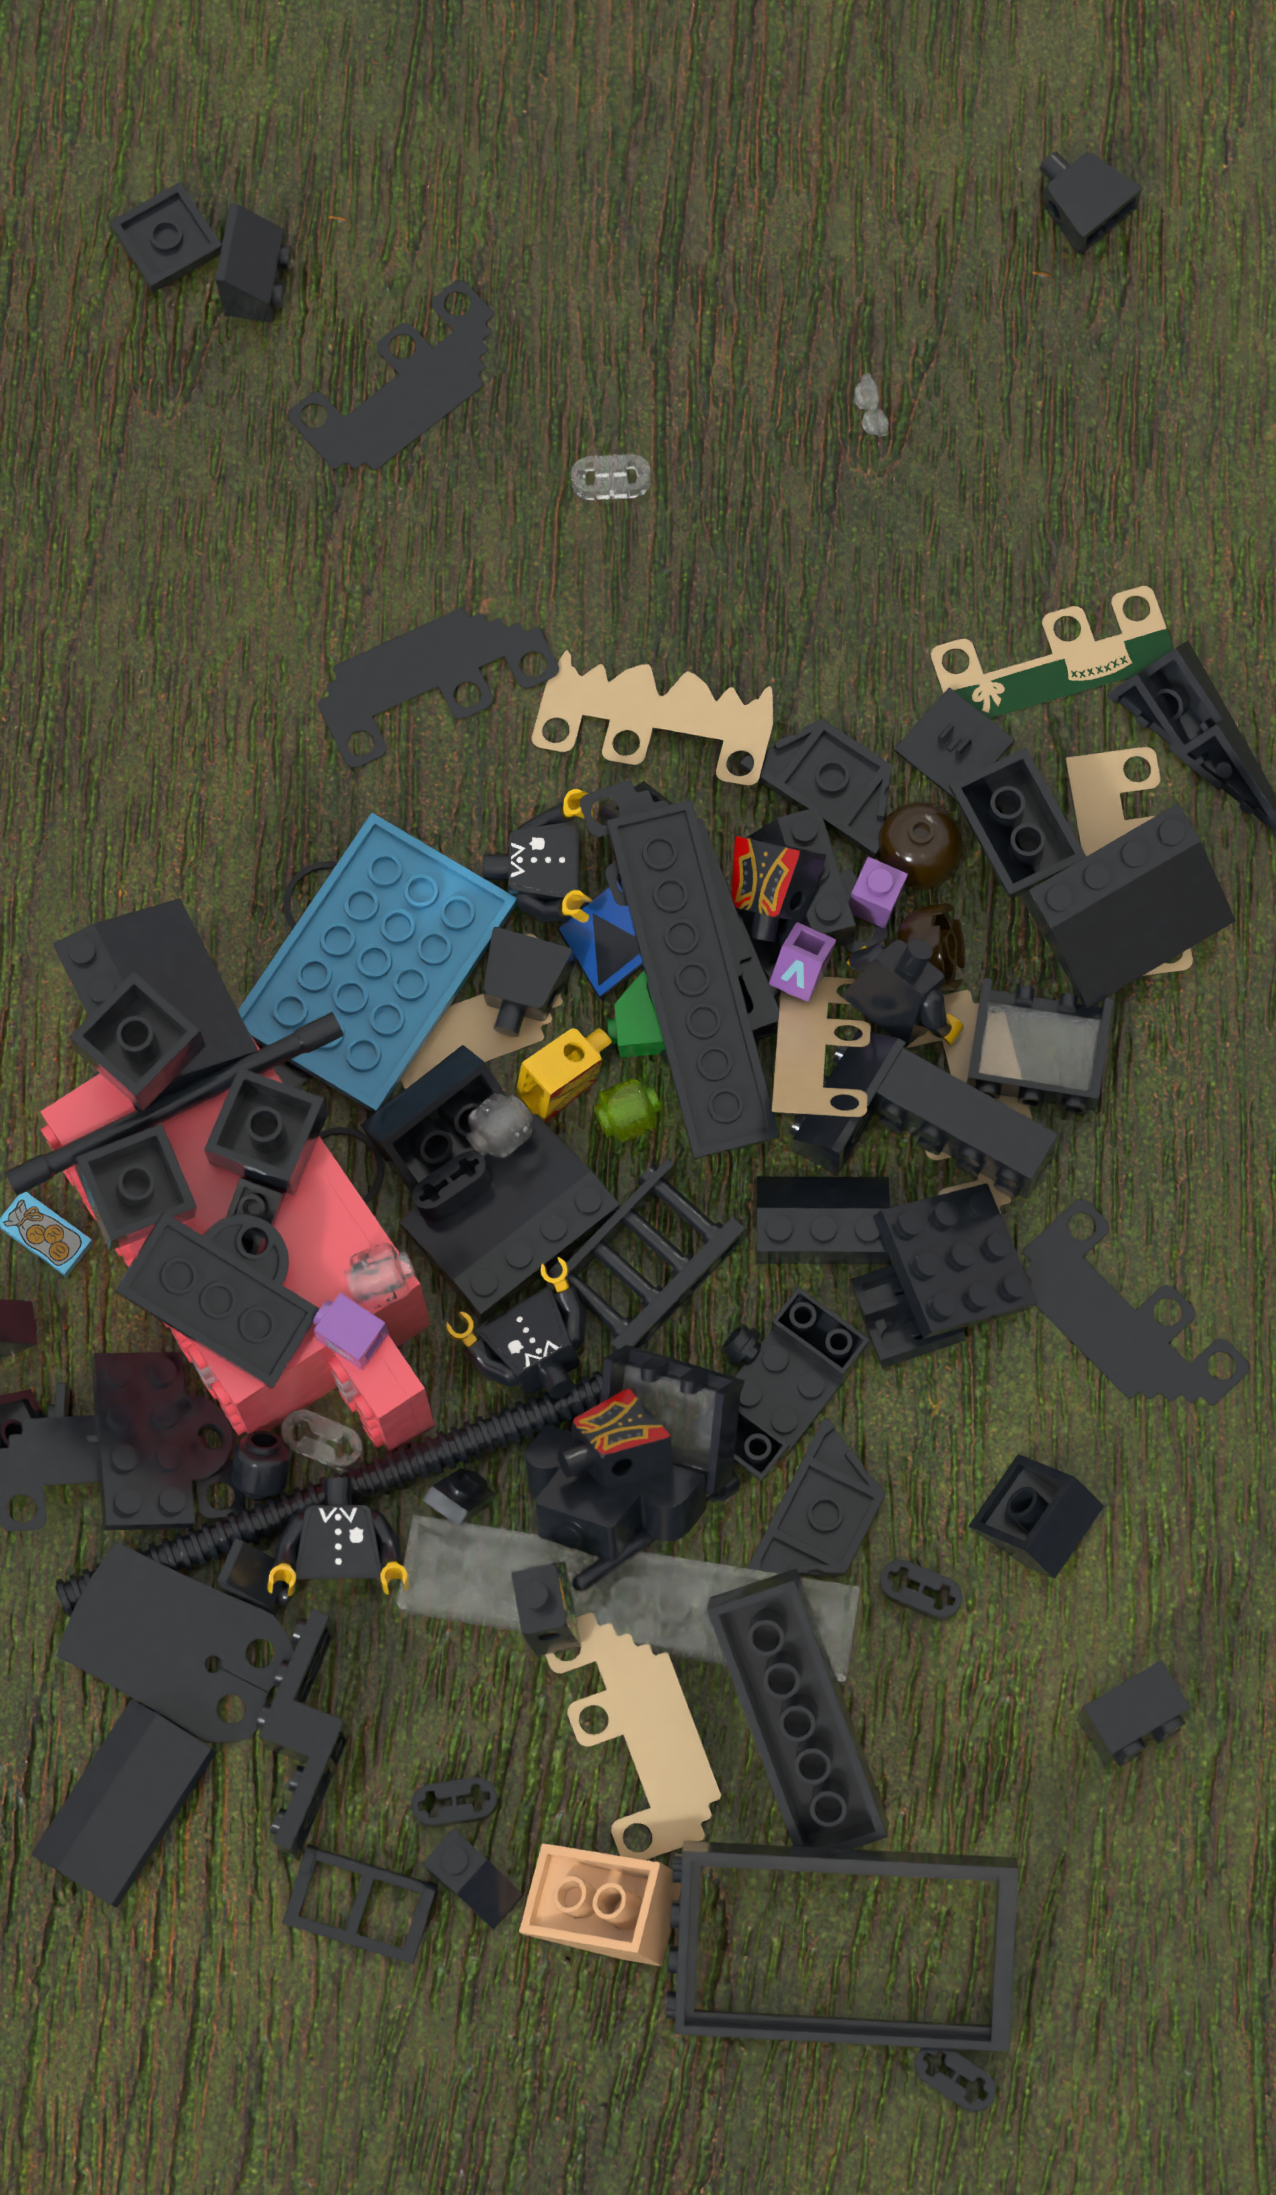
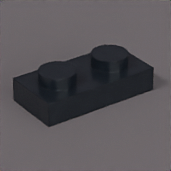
[423,1468,497,1526]

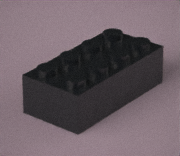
[875,1048,1058,1200]

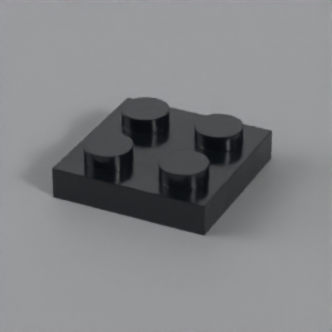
[109,182,222,293]

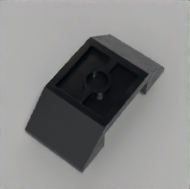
[690,1287,870,1481]

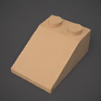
[519,1843,681,1966]

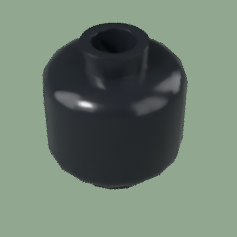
[232,1431,291,1501]

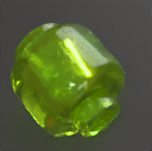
[593,1078,662,1142]

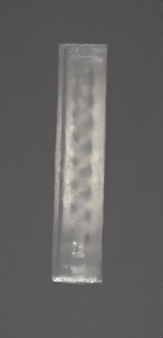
[397,1514,860,1685]

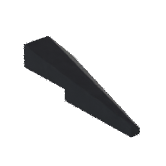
[1106,640,1276,838]

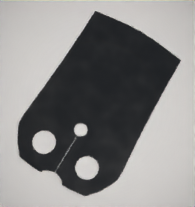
[56,1542,294,1743]

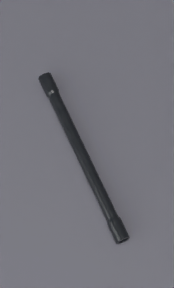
[5,1012,344,1196]

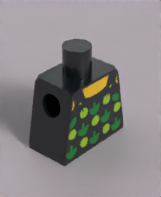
[511,1562,582,1656]

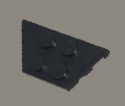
[740,719,892,859]
[746,1418,886,1576]

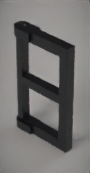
[282,1844,438,1964]

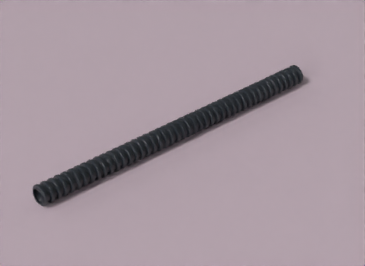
[55,1370,652,1617]

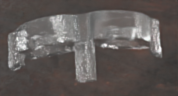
[854,373,888,437]

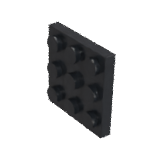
[873,1183,1038,1339]

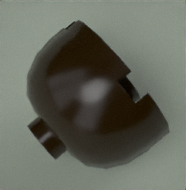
[877,801,963,891]
[890,903,965,991]

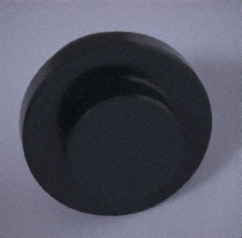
[721,1324,761,1366]

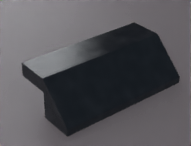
[31,1700,217,1908]

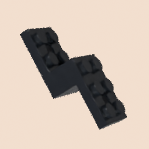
[256,1609,351,1860]

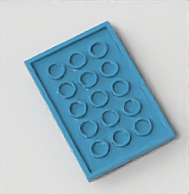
[238,813,517,1114]

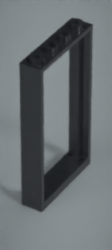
[666,1841,1019,2052]

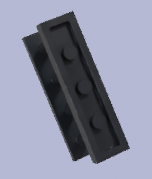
[546,1158,745,1353]

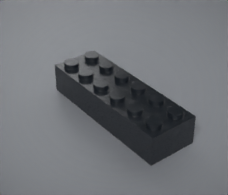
[707,1568,889,1849]

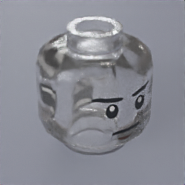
[467,1093,534,1159]
[344,1243,416,1310]

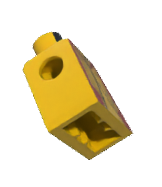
[515,1028,614,1123]

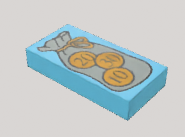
[0,1192,94,1278]

